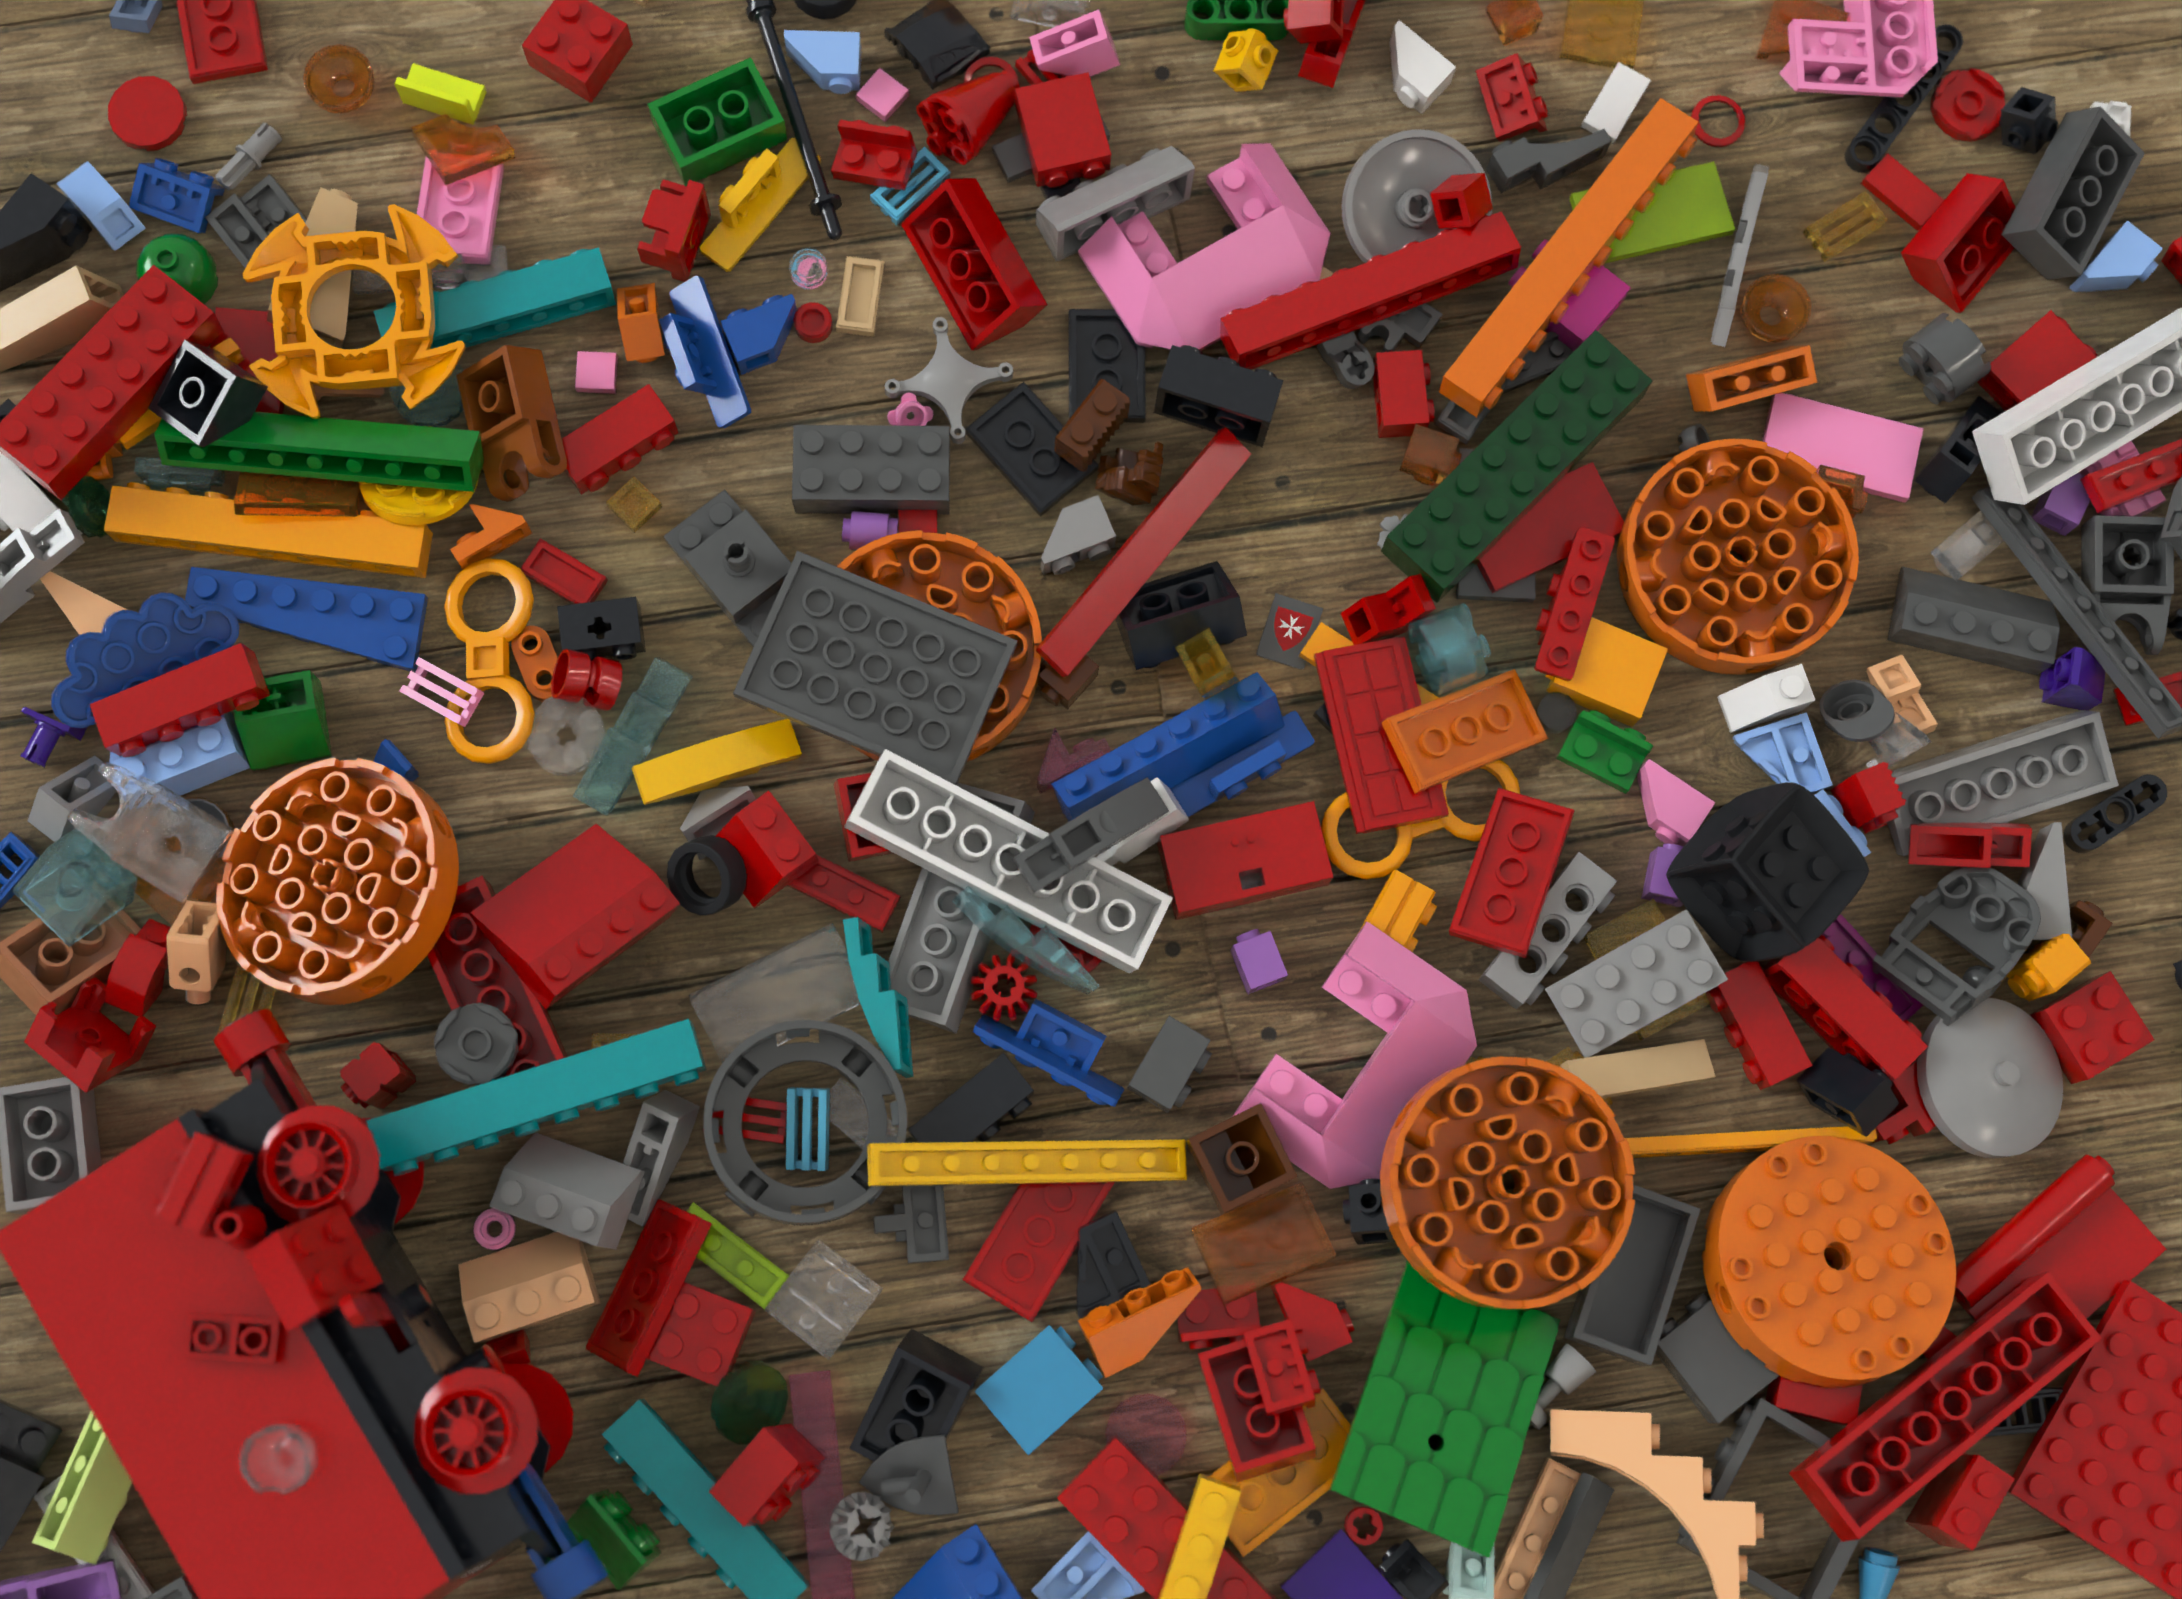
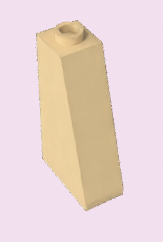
[267,187,358,349]
[0,265,124,372]

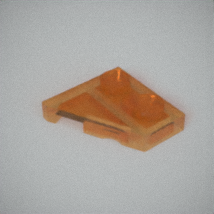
[1755,0,1849,60]

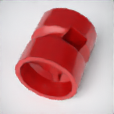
[551,648,622,711]

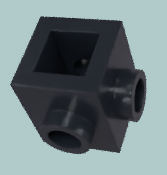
[1999,87,2058,155]
[1343,1179,1395,1245]

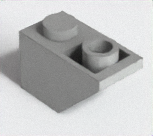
[1041,495,1116,575]

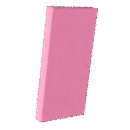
[1763,392,1923,503]

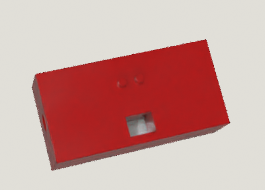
[1157,801,1333,920]

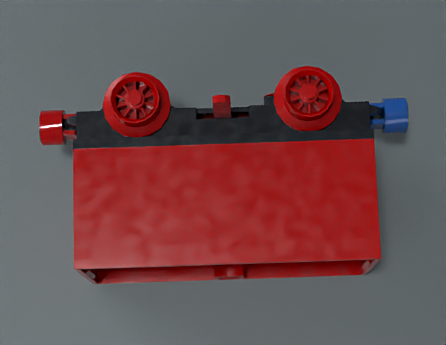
[0,1009,608,1599]

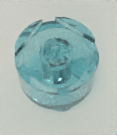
[1408,603,1491,695]

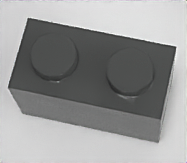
[1127,1016,1212,1113]

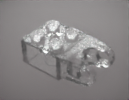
[67,762,234,903]

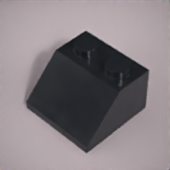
[148,340,268,447]

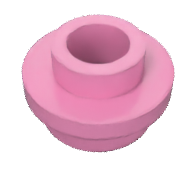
[474,1208,516,1250]

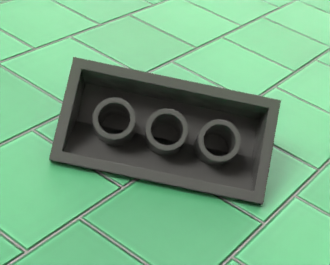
[1887,567,2060,675]

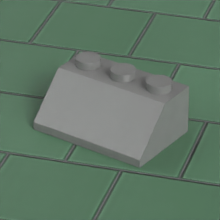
[489,1133,645,1250]

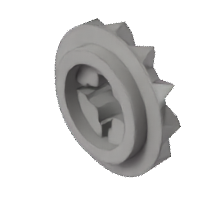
[830,1492,895,1561]

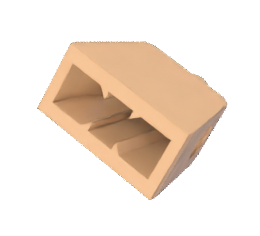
[166,900,227,1004]

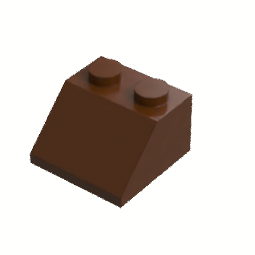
[1186,1103,1298,1215]

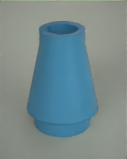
[1859,1547,1901,1599]

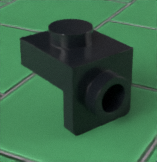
[1379,1539,1449,1599]

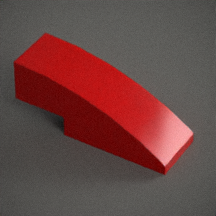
[1298,0,1366,88]
[1908,823,2032,868]

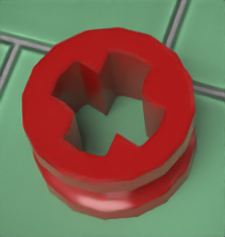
[1344,1506,1383,1546]

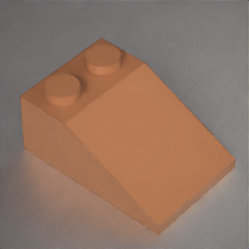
[0,881,141,1015]

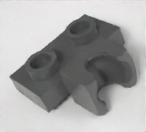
[1357,303,1443,352]

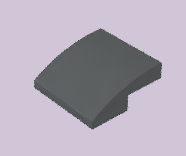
[205,174,307,268]

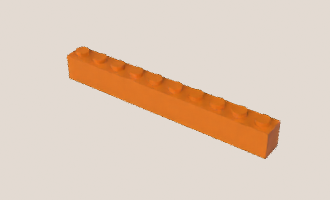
[1439,98,1698,418]

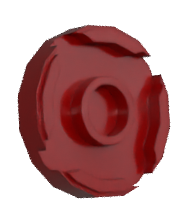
[1930,68,2005,142]
[108,76,187,151]

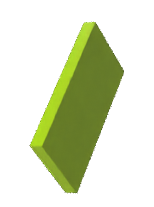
[1569,161,1736,264]

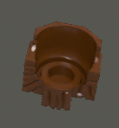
[1095,442,1164,506]

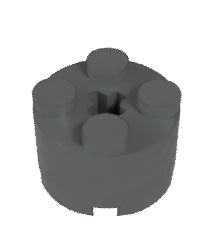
[1898,313,1991,405]

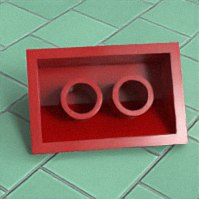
[1901,173,2016,313]

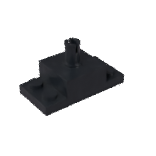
[0,1399,62,1552]

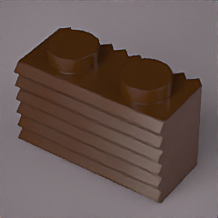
[1054,379,1130,471]

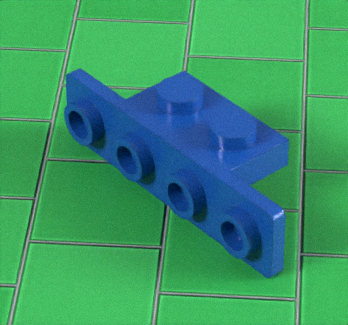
[659,276,751,428]
[1170,711,1314,818]
[972,999,1124,1107]

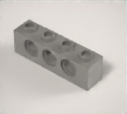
[1478,852,1617,1009]

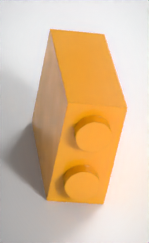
[1545,617,1668,727]

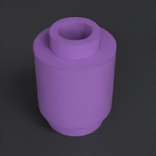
[842,511,898,550]

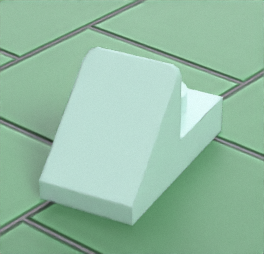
[1442,1542,1494,1599]

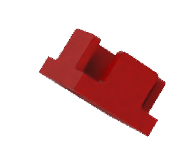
[637,179,711,282]

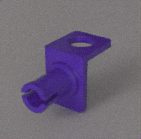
[20,706,88,768]

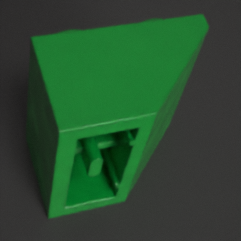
[233,670,332,771]

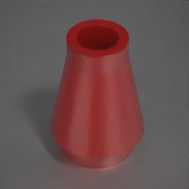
[214,1205,266,1250]

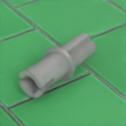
[215,122,282,190]

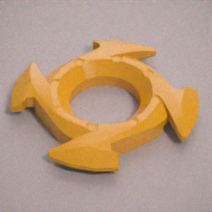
[242,204,465,419]

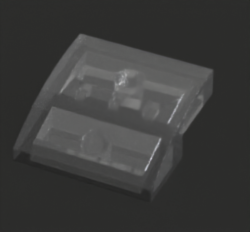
[764,1239,883,1360]

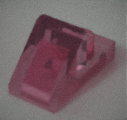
[1037,728,1111,794]

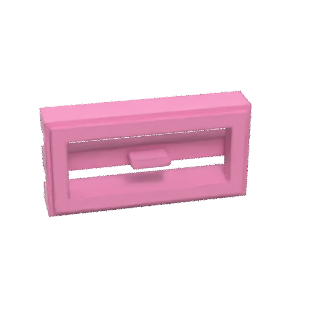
[400,657,484,727]

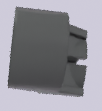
[1317,331,1375,389]

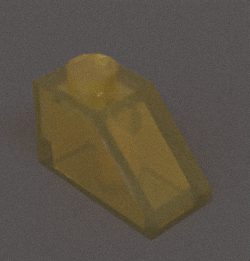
[1175,628,1240,700]

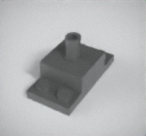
[663,489,791,648]

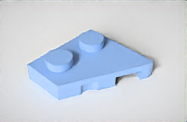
[1733,712,1833,794]

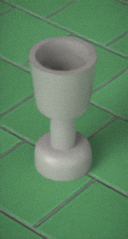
[1530,1343,1596,1430]

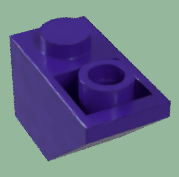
[2039,647,2106,711]

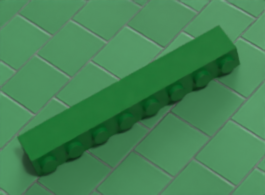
[154,412,484,492]

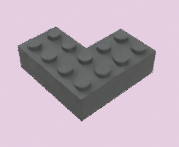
[1563,1184,1701,1366]

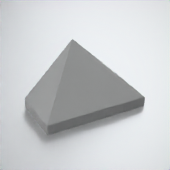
[680,786,756,860]

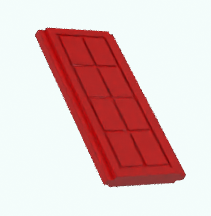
[1314,637,1449,834]

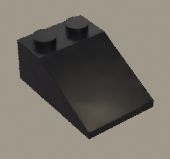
[0,173,93,292]
[849,1328,984,1461]

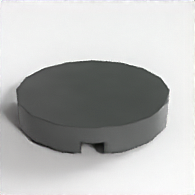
[434,1003,518,1086]

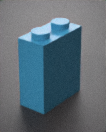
[974,1325,1104,1455]

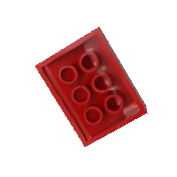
[469,824,680,1010]

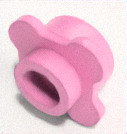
[887,393,933,426]

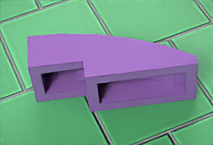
[0,1559,122,1599]

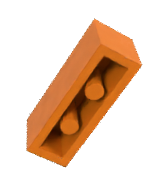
[1686,345,1818,412]

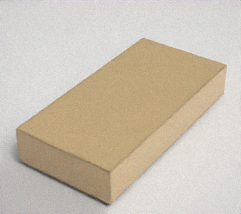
[836,256,885,337]

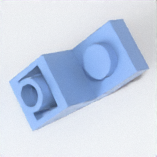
[56,161,146,251]

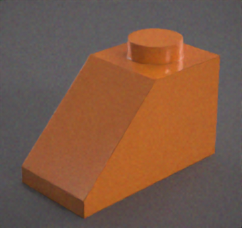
[617,283,665,363]

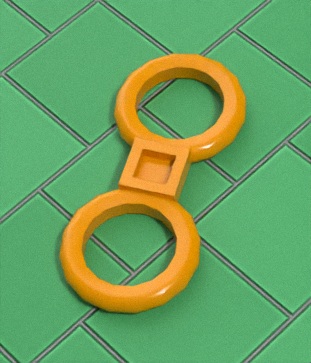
[444,558,535,764]
[1321,760,1521,880]

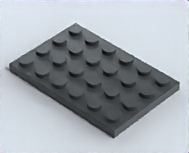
[733,551,1018,786]

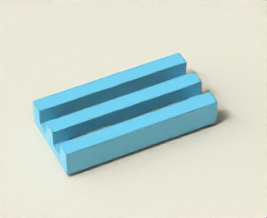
[870,146,951,226]
[786,1087,830,1171]

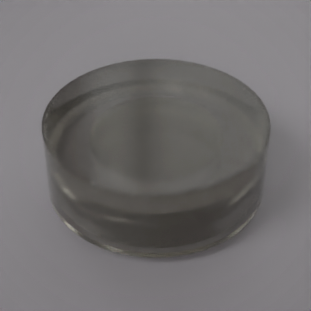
[1536,692,1577,733]

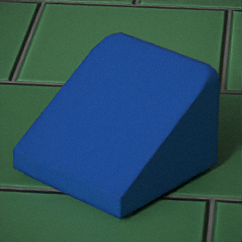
[373,739,419,782]

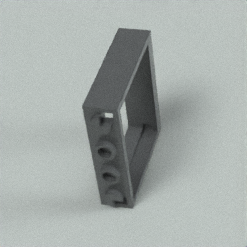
[1676,1398,1860,1599]

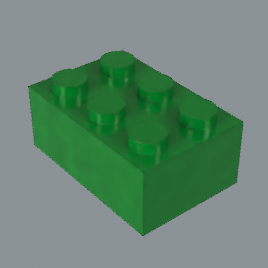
[648,57,787,186]

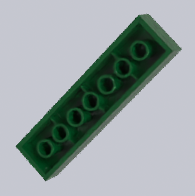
[1381,330,1653,603]

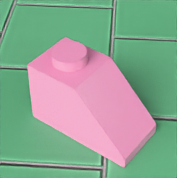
[1029,9,1120,77]
[1637,759,1715,846]

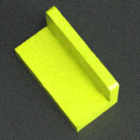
[394,63,487,125]

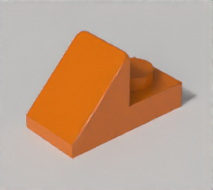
[450,504,532,569]

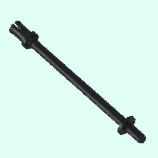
[746,0,842,240]

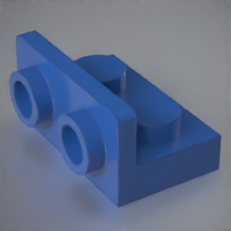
[129,158,225,233]

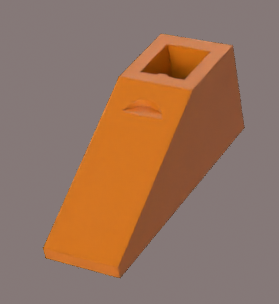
[1077,1267,1202,1378]

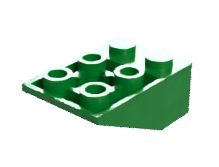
[567,1489,662,1590]

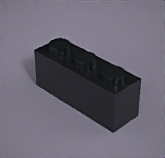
[908,1053,1034,1143]

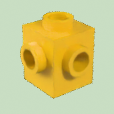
[1213,29,1278,92]

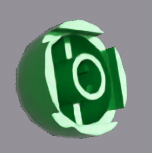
[136,234,218,304]

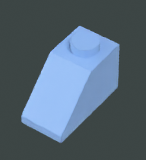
[784,30,861,94]
[2069,220,2163,292]

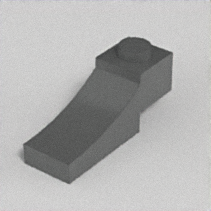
[1486,129,1612,194]

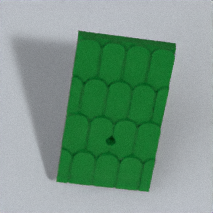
[1330,1260,1560,1558]

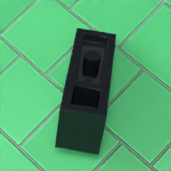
[1914,396,2002,503]

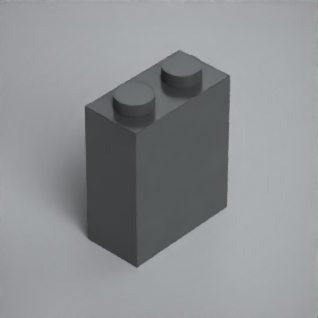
[1655,1292,1779,1424]

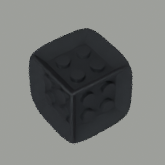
[1666,783,1869,962]

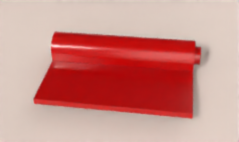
[1954,1154,2167,1321]

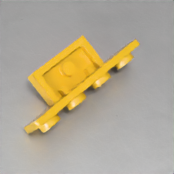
[700,138,821,272]

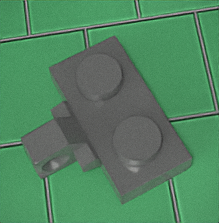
[873,1185,949,1264]

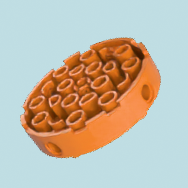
[1617,439,1859,675]
[837,530,1042,762]
[216,758,459,1005]
[1380,1056,1635,1309]
[1702,1136,1956,1388]

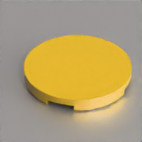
[358,426,478,525]

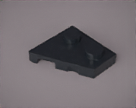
[1076,1210,1151,1319]

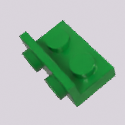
[1556,710,1653,794]

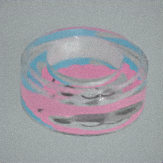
[789,249,828,289]

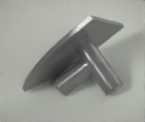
[859,1434,959,1515]

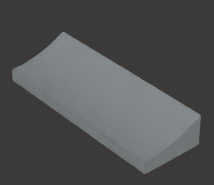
[1887,710,2119,856]
[888,783,1035,1034]

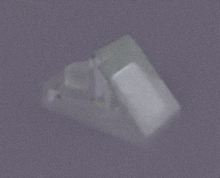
[1866,712,1931,769]

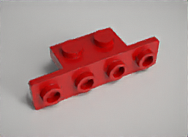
[1534,527,1615,681]

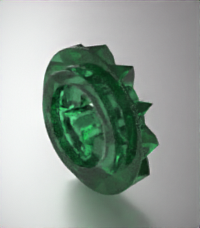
[62,476,110,538]

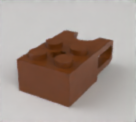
[456,345,567,502]

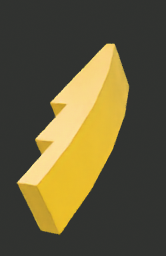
[632,719,802,805]

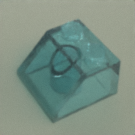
[13,824,138,947]

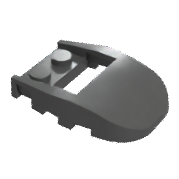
[1873,867,2041,1026]

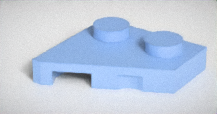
[1030,1531,1145,1599]

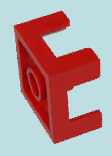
[24,977,157,1093]

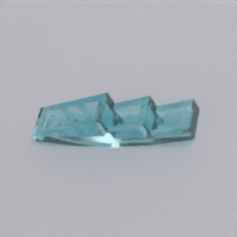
[573,657,693,816]
[952,886,1099,995]

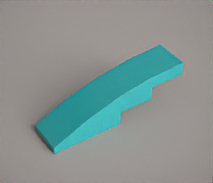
[843,917,914,1078]

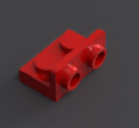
[1475,53,1549,142]
[831,120,917,190]
[1176,1284,1262,1350]
[1243,1319,1321,1416]

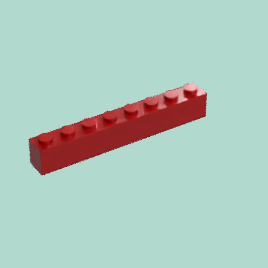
[1220,211,1521,370]

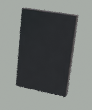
[1068,309,1146,423]
[965,382,1099,517]

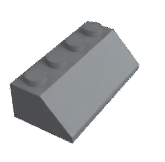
[1036,146,1195,262]

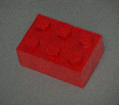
[1198,1339,1316,1482]

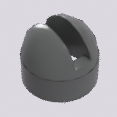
[1678,424,1710,452]
[1963,965,1992,988]

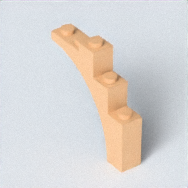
[1550,1409,1764,1599]

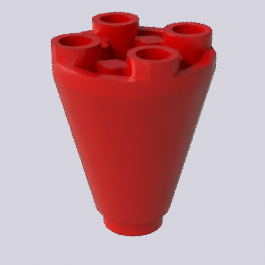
[916,70,1020,165]

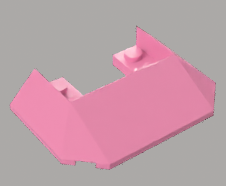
[1779,0,1938,97]
[1078,143,1331,351]
[1232,921,1477,1189]

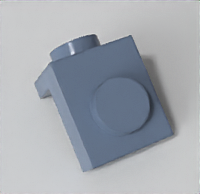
[109,0,163,33]

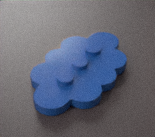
[51,592,239,728]

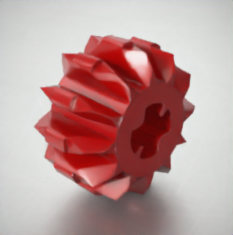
[971,954,1038,1022]

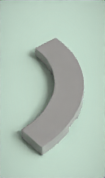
[1711,164,1769,347]

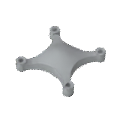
[885,317,1013,444]

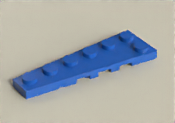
[185,567,428,672]

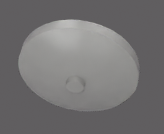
[1342,129,1492,263]
[1917,998,2063,1159]

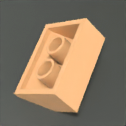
[458,1232,601,1343]

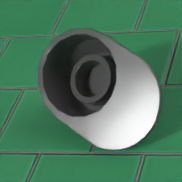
[1819,679,1895,742]

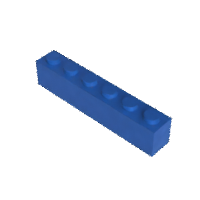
[1052,672,1285,821]

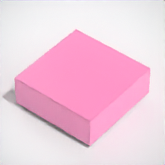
[856,68,909,122]
[575,351,618,394]

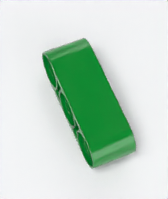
[1184,0,1289,41]

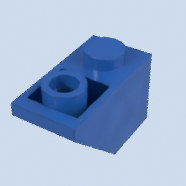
[721,294,797,375]

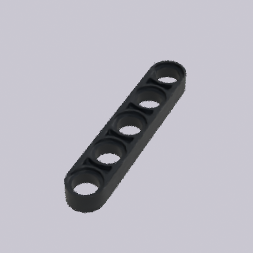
[1845,24,1963,173]

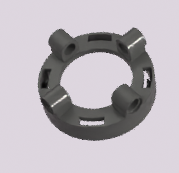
[703,1020,907,1226]

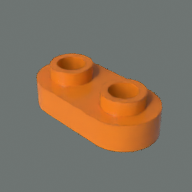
[511,626,558,703]

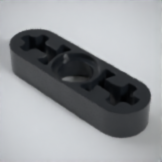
[2064,774,2167,853]

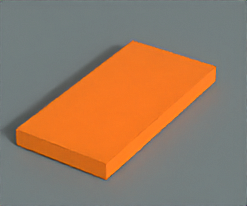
[1382,669,1548,794]

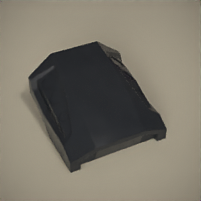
[884,0,990,90]

